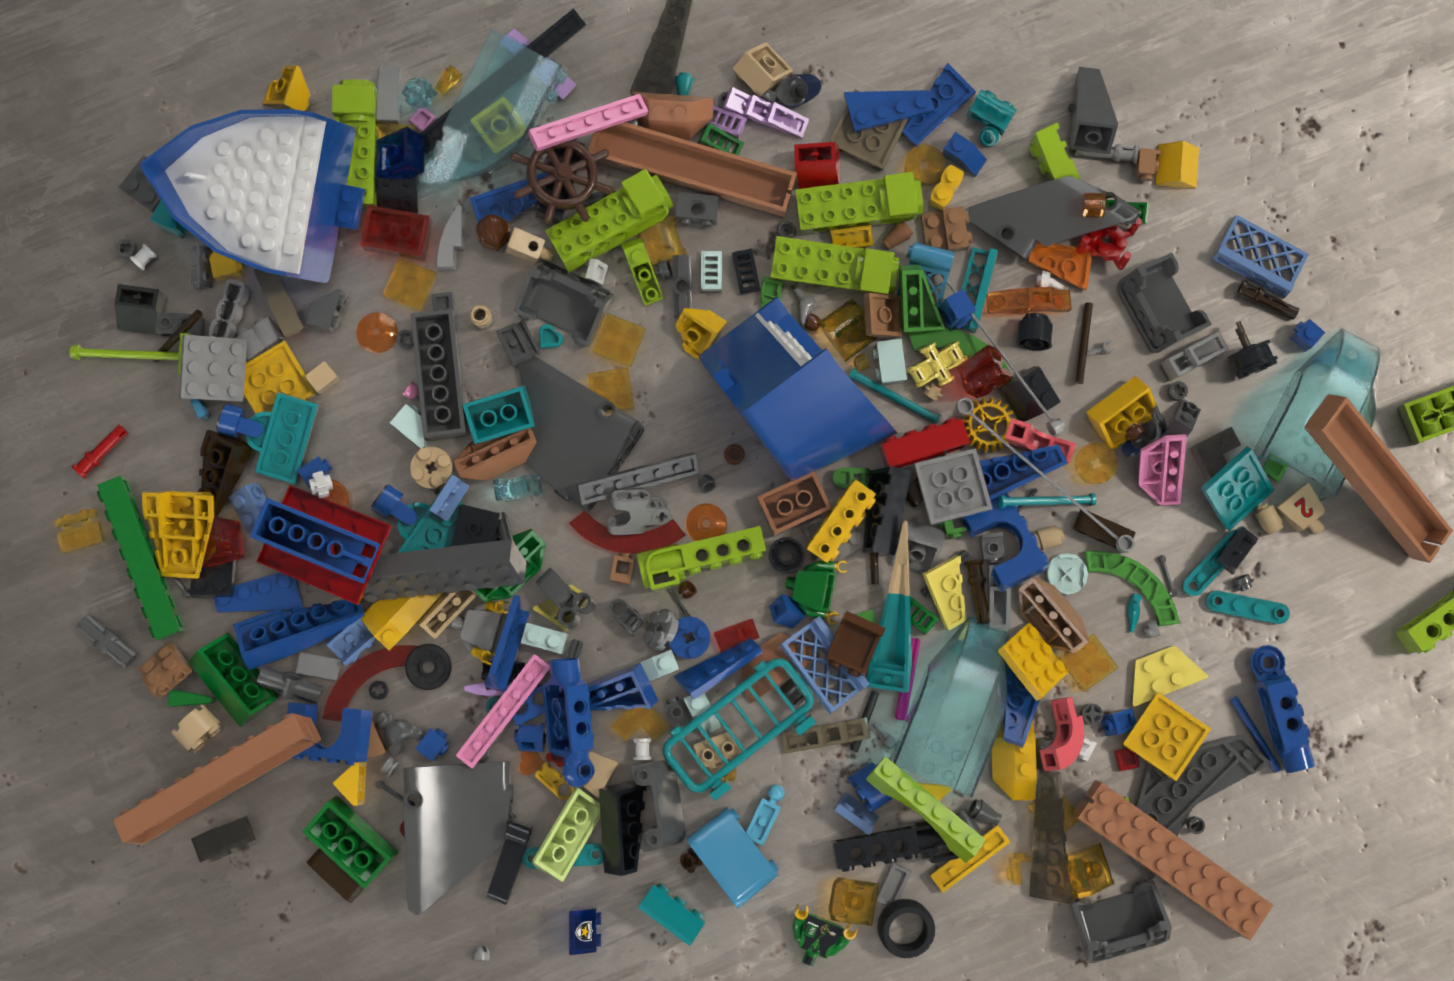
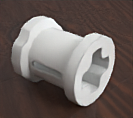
[130,243,158,271]
[632,738,652,760]

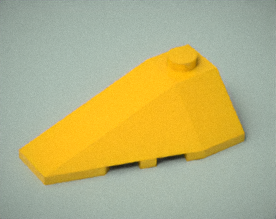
[361,593,443,651]

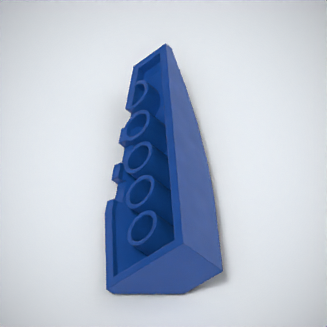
[954,444,1068,520]
[233,599,365,670]

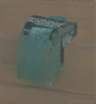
[493,474,543,502]

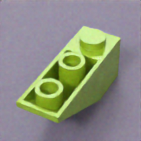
[621,237,664,306]

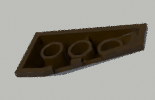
[198,430,252,523]

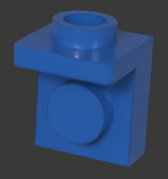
[1101,708,1136,736]

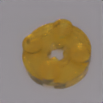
[904,143,946,186]
[1075,442,1118,484]

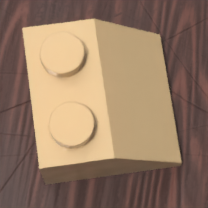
[733,42,793,98]

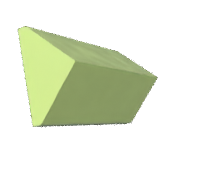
[532,788,601,882]

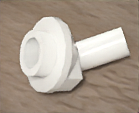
[1036,270,1064,292]

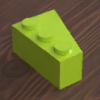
[1029,122,1081,181]

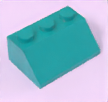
[462,385,535,444]
[638,883,705,946]

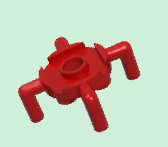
[1076,218,1142,270]

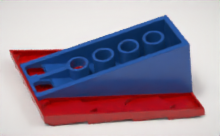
[250,485,392,605]

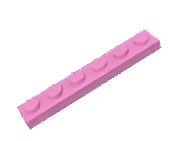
[528,94,649,151]
[455,654,550,769]

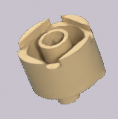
[410,447,455,491]
[171,704,221,754]

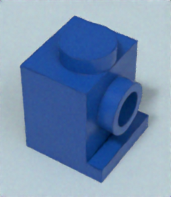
[297,456,333,488]
[514,723,547,752]

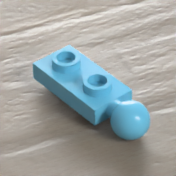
[746,784,785,846]

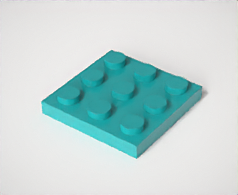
[1201,446,1275,531]

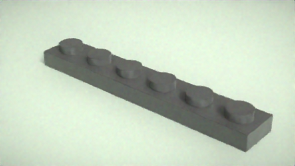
[576,452,699,505]

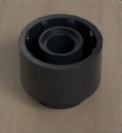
[1016,313,1054,351]
[768,537,805,575]

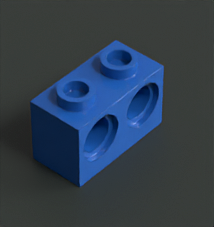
[938,289,976,330]
[513,683,545,726]

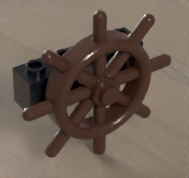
[510,125,613,224]

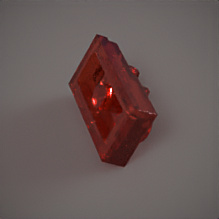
[714,618,760,652]

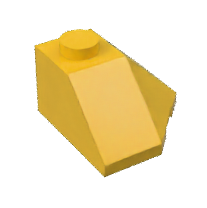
[263,65,310,111]
[675,308,727,362]

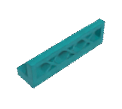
[955,247,998,333]

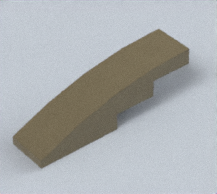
[253,269,305,338]
[780,717,871,754]

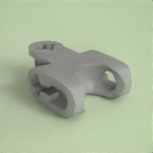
[607,489,672,535]

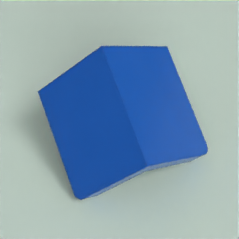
[769,594,806,628]

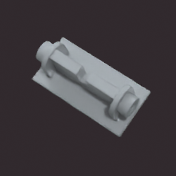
[190,244,213,289]

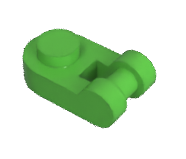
[832,467,870,489]

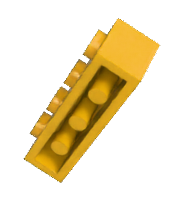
[805,479,876,563]

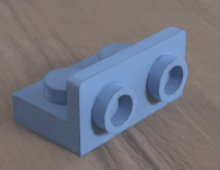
[429,474,469,521]
[833,793,879,835]

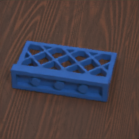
[485,595,530,692]

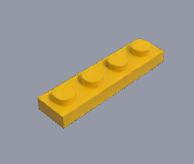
[930,825,1011,893]

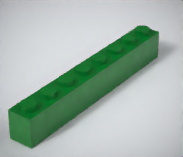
[97,475,185,641]

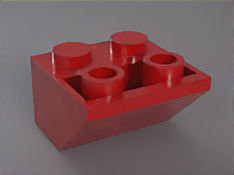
[794,142,840,189]

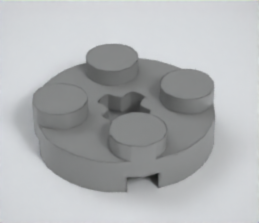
[643,609,679,651]

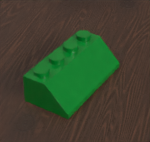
[188,633,280,727]
[302,796,399,889]

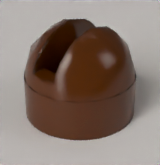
[804,313,821,331]
[678,580,697,599]

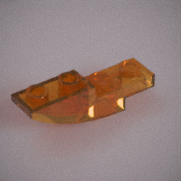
[986,287,1072,314]

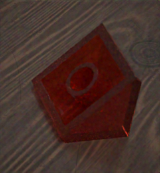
[202,516,245,568]

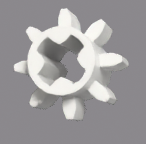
[308,471,333,498]

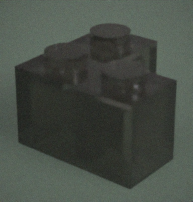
[1189,427,1241,481]
[191,816,256,863]

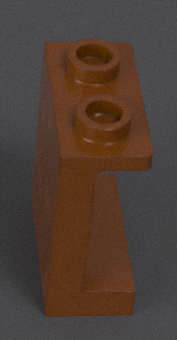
[825,611,886,678]

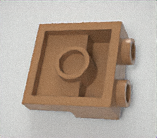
[921,206,972,252]
[863,293,902,339]
[138,641,193,699]

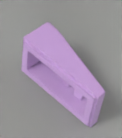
[706,105,747,139]

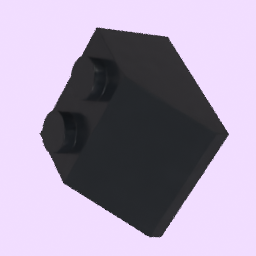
[999,366,1061,422]

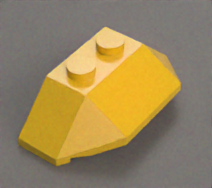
[991,721,1037,801]

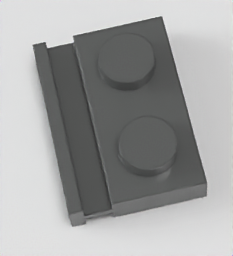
[496,319,540,366]

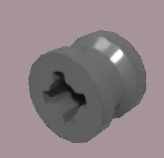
[1079,704,1103,725]

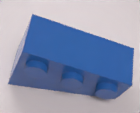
[587,663,658,710]

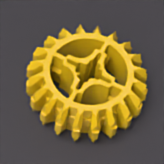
[963,397,1016,453]

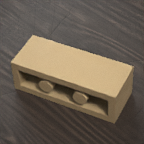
[417,590,477,639]

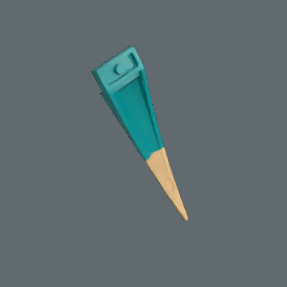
[867,521,912,693]

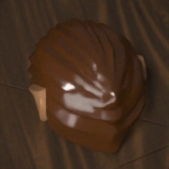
[475,214,510,251]

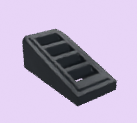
[732,248,761,295]

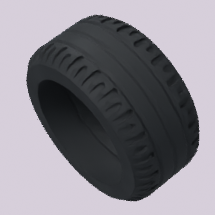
[877,899,935,958]

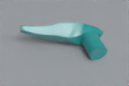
[1128,593,1142,633]

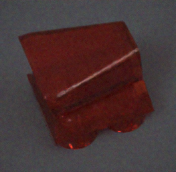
[957,345,1013,398]

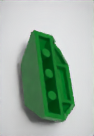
[473,529,546,602]

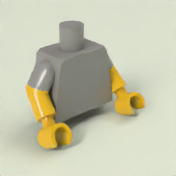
[451,601,510,665]

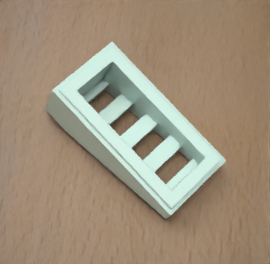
[701,251,722,292]

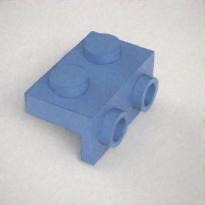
[229,483,266,533]
[326,618,376,666]

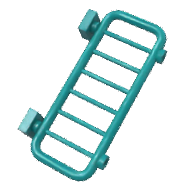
[662,658,816,801]

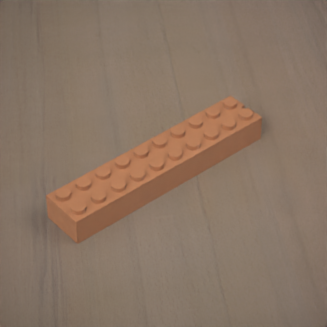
[588,122,797,218]
[1304,394,1453,563]
[113,713,322,845]
[1071,780,1274,940]

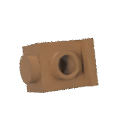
[1134,148,1161,181]
[610,553,636,585]

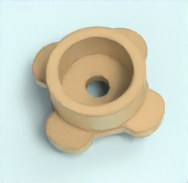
[923,383,943,401]

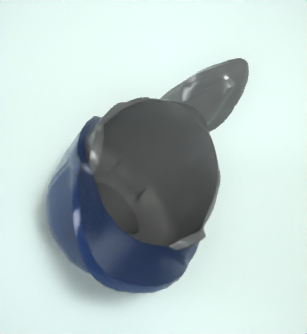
[762,74,822,107]
[1121,406,1166,457]

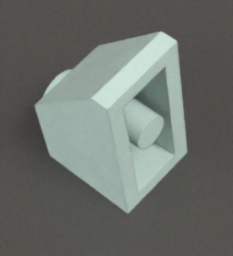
[390,404,427,448]
[683,693,722,736]

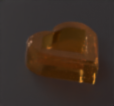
[519,751,545,775]

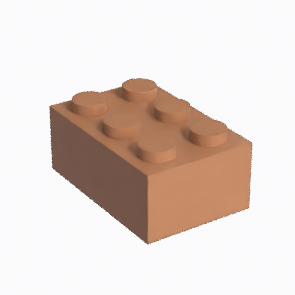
[757,471,832,537]

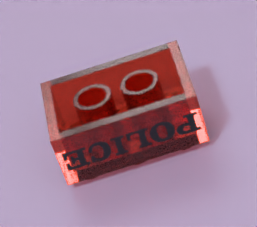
[360,205,433,261]

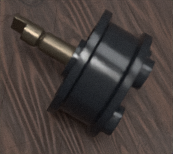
[1227,321,1278,380]

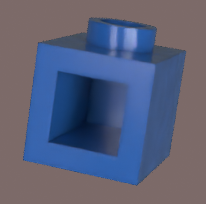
[1290,319,1326,352]
[415,727,450,761]

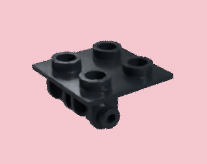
[375,172,419,213]

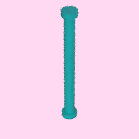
[849,368,941,424]
[998,493,1097,508]

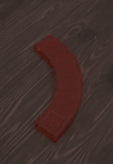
[569,510,686,554]
[322,645,418,721]

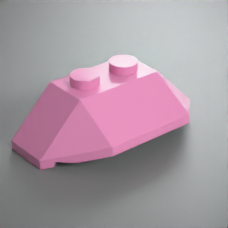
[1138,434,1187,506]

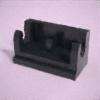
[1213,526,1258,575]

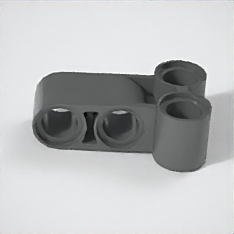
[535,568,596,629]

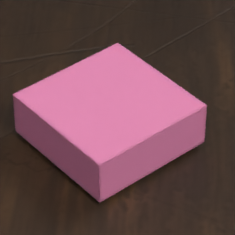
[408,105,437,132]

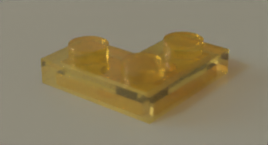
[611,708,670,742]

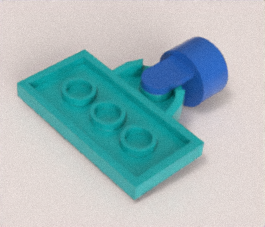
[216,392,319,484]
[371,484,465,553]

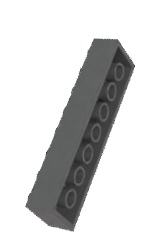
[363,539,526,602]

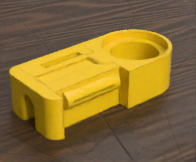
[535,762,574,800]

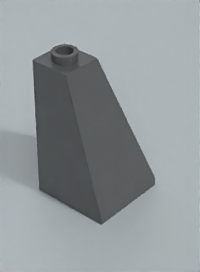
[1069,67,1118,154]

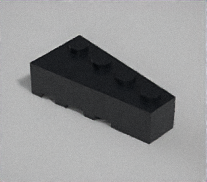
[863,466,912,556]
[599,781,647,876]

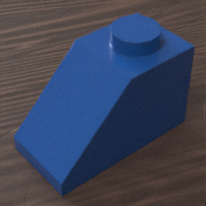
[941,132,987,177]

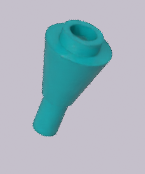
[675,72,695,96]

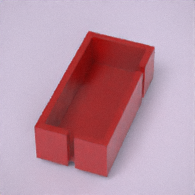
[879,417,970,468]

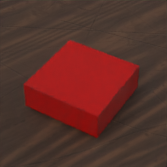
[1114,748,1140,772]

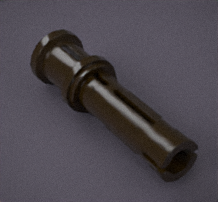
[1236,279,1300,320]
[965,559,991,624]

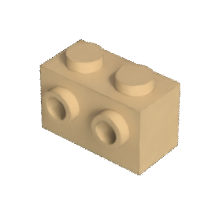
[693,730,741,771]

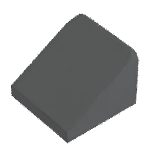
[776,678,805,708]

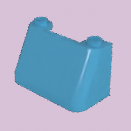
[686,807,779,908]

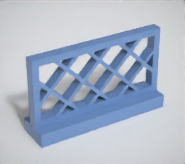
[1212,215,1309,298]
[779,616,869,714]

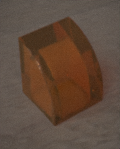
[1083,193,1106,218]
[324,479,353,509]

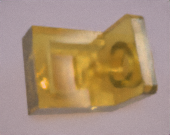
[1006,852,1033,885]

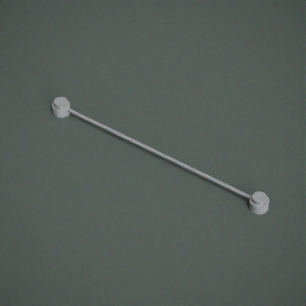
[929,272,1065,437]
[955,398,1135,553]

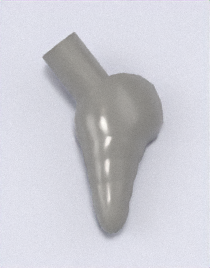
[793,287,817,325]

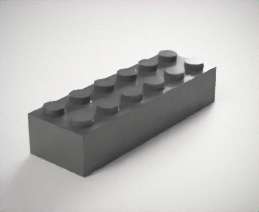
[411,309,468,440]

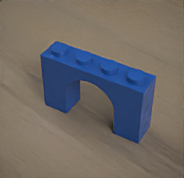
[961,493,1048,592]
[287,702,373,765]

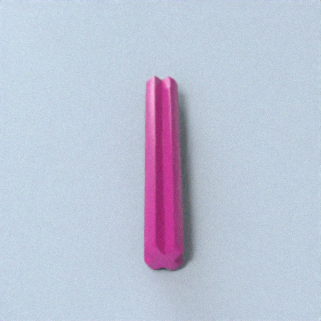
[895,638,921,721]

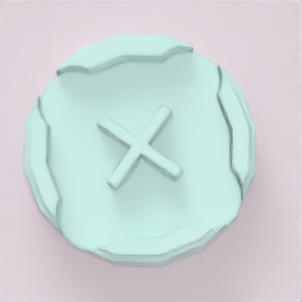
[1045,553,1088,595]

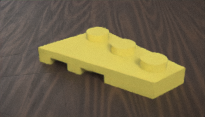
[922,555,966,630]

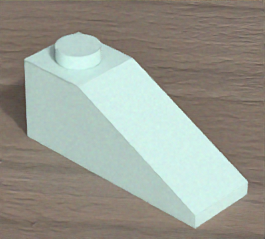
[632,650,680,681]

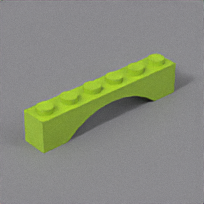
[866,756,986,863]

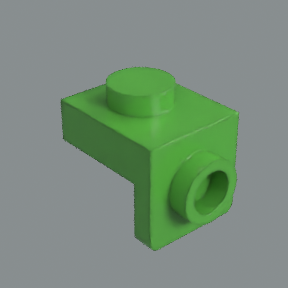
[938,520,967,539]

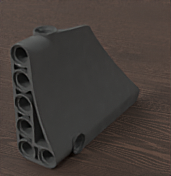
[519,355,644,512]
[403,761,514,915]

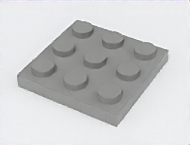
[179,335,247,402]
[914,448,992,525]

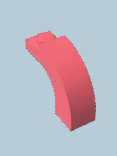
[1005,418,1076,464]
[1039,697,1084,771]

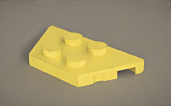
[1131,645,1209,707]

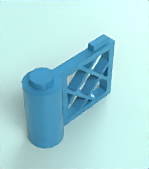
[896,242,955,308]

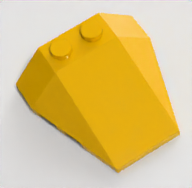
[142,491,214,579]

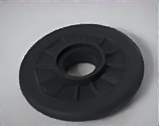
[405,644,451,690]

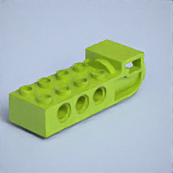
[332,79,379,209]
[545,169,673,273]
[795,172,923,235]
[771,236,900,294]
[1398,386,1454,445]
[637,526,766,592]
[1394,590,1454,654]

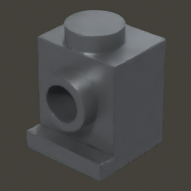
[979,532,1005,564]

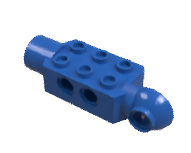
[1251,645,1316,773]
[543,658,595,788]

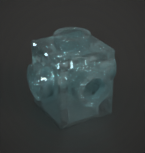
[401,78,438,108]

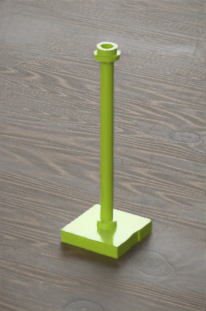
[69,333,191,376]

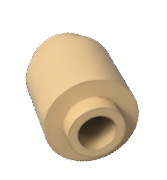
[470,305,493,329]
[1254,503,1283,535]
[1034,525,1064,551]

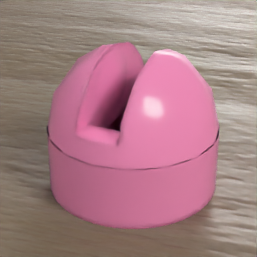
[403,381,419,399]

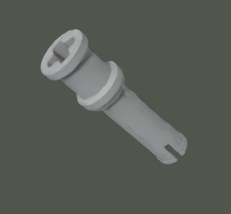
[1075,144,1139,164]

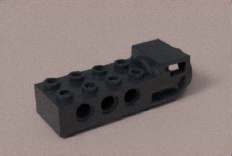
[831,821,959,872]

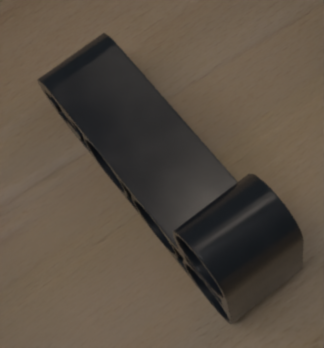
[486,819,533,905]

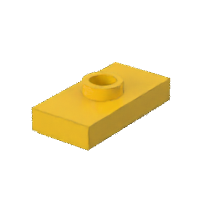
[830,224,874,248]

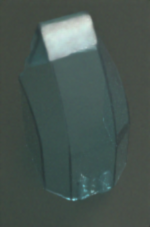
[420,29,569,184]
[1253,328,1381,502]
[889,616,1009,798]

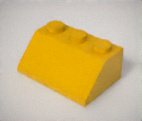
[1086,376,1157,451]

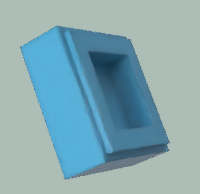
[190,399,210,421]

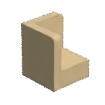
[305,361,340,395]

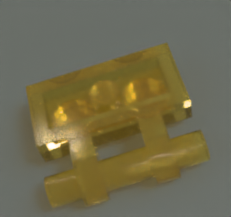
[54,508,105,554]

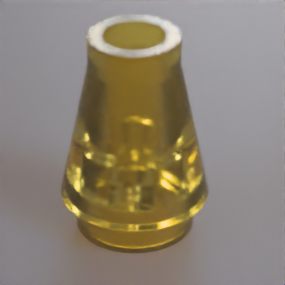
[435,64,463,96]

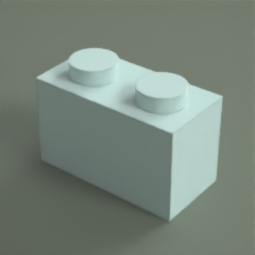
[872,339,907,386]
[521,623,569,655]

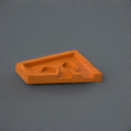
[1028,242,1092,291]

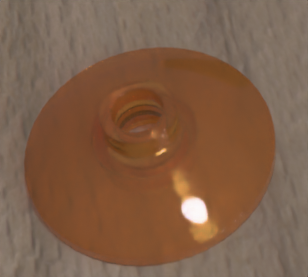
[356,312,398,353]
[686,503,727,541]

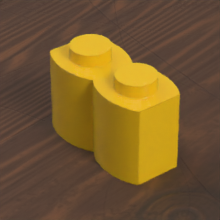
[928,165,964,211]

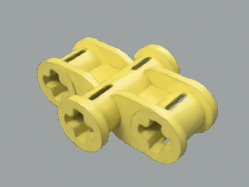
[906,340,968,388]

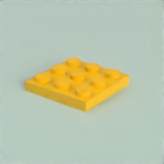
[244,340,317,414]
[997,622,1069,701]
[1122,692,1211,781]

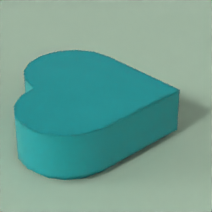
[539,324,564,349]

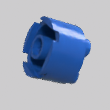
[669,616,710,659]
[847,762,892,814]

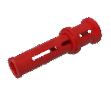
[71,424,128,479]

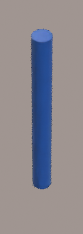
[1230,696,1282,773]

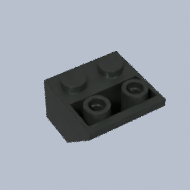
[114,284,166,334]

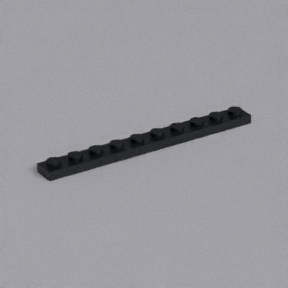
[414,8,587,155]

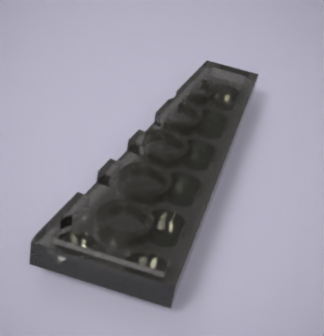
[630,0,693,94]
[1029,769,1072,904]

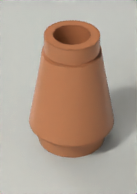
[882,221,913,250]

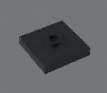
[451,504,502,546]

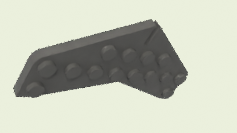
[1124,735,1270,881]

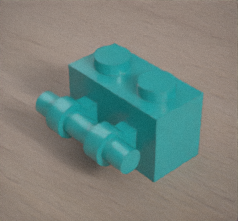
[967,89,1017,136]

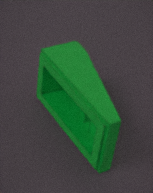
[697,123,744,155]
[910,596,939,635]
[167,690,216,707]

